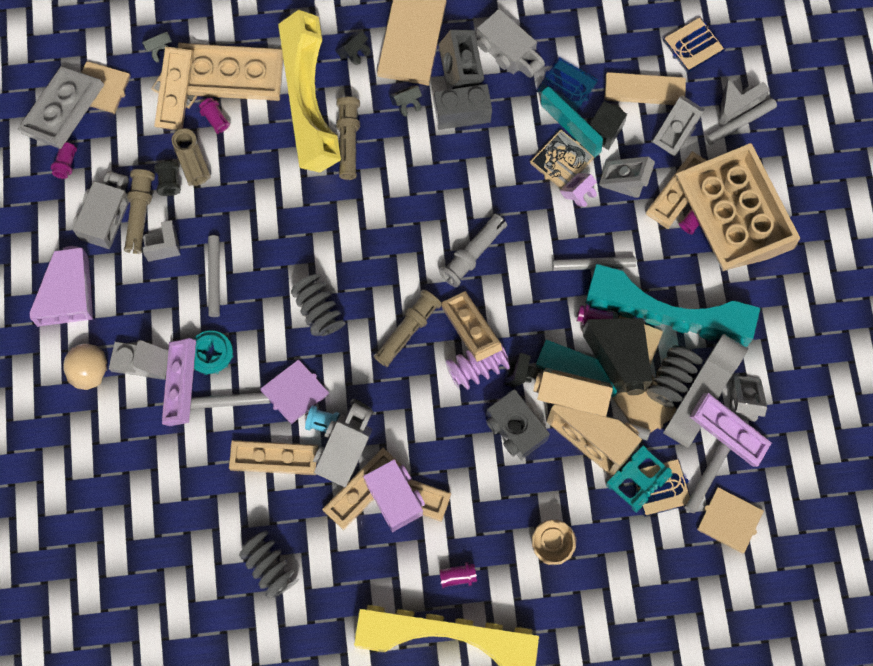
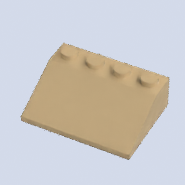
[676,143,800,271]

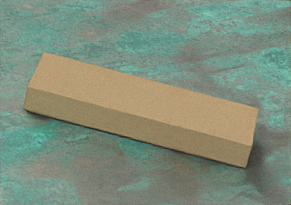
[154,47,194,131]
[605,72,686,105]
[646,151,707,229]
[441,291,503,362]
[229,440,318,475]
[322,448,401,531]

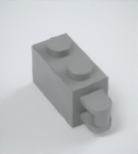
[476,9,545,78]
[72,171,129,249]
[313,403,373,488]

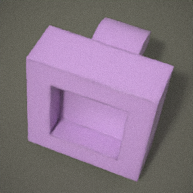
[560,173,597,207]

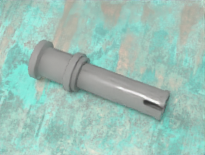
[439,214,507,287]

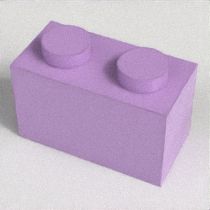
[363,459,425,532]

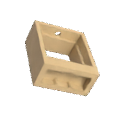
[533,368,613,417]

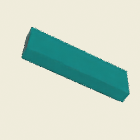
[541,87,603,158]
[535,339,617,397]

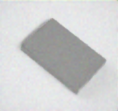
[18,66,104,149]

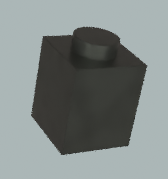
[589,101,627,150]

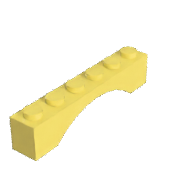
[278,10,341,173]
[354,605,539,666]

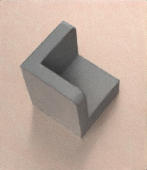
[143,220,181,262]

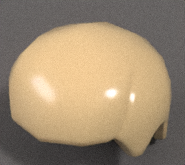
[63,343,108,390]
[532,519,576,565]

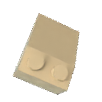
[547,404,642,477]

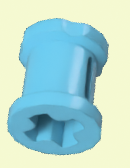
[305,405,340,433]

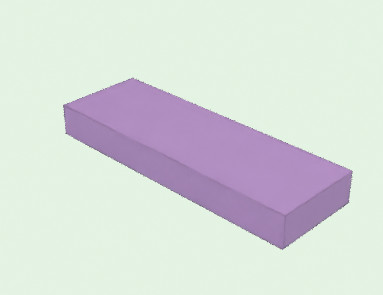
[162,338,196,426]
[690,393,771,467]

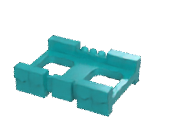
[606,446,673,512]

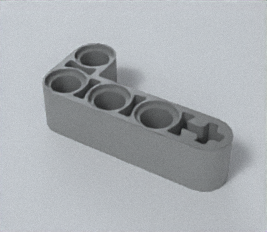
[663,334,749,448]

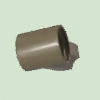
[172,128,211,186]

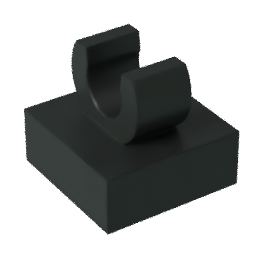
[335,31,371,65]
[142,32,171,63]
[389,85,422,117]
[504,353,539,388]

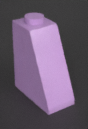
[30,246,93,327]

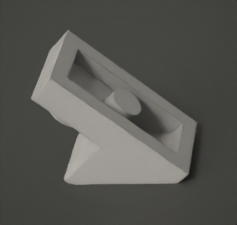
[719,80,770,127]
[653,95,705,156]
[599,156,655,197]
[109,340,168,380]
[729,375,767,421]

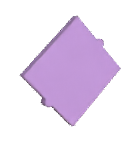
[261,360,329,424]

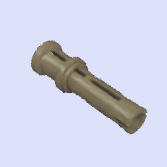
[336,97,360,180]
[124,169,155,254]
[373,290,442,368]

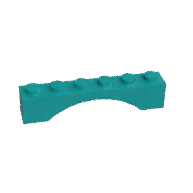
[585,264,760,347]

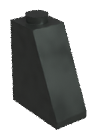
[582,318,652,396]

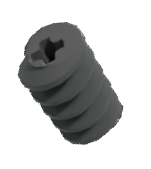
[291,274,346,336]
[646,345,703,408]
[239,530,299,598]

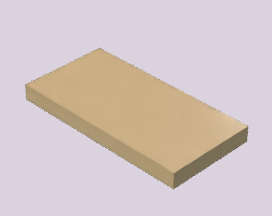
[377,0,447,86]
[178,43,284,101]

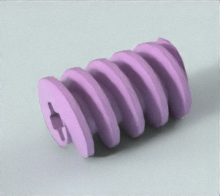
[445,345,510,390]

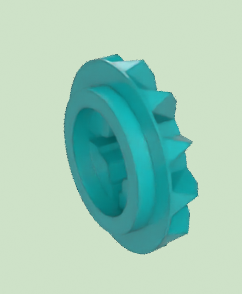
[193,331,233,375]

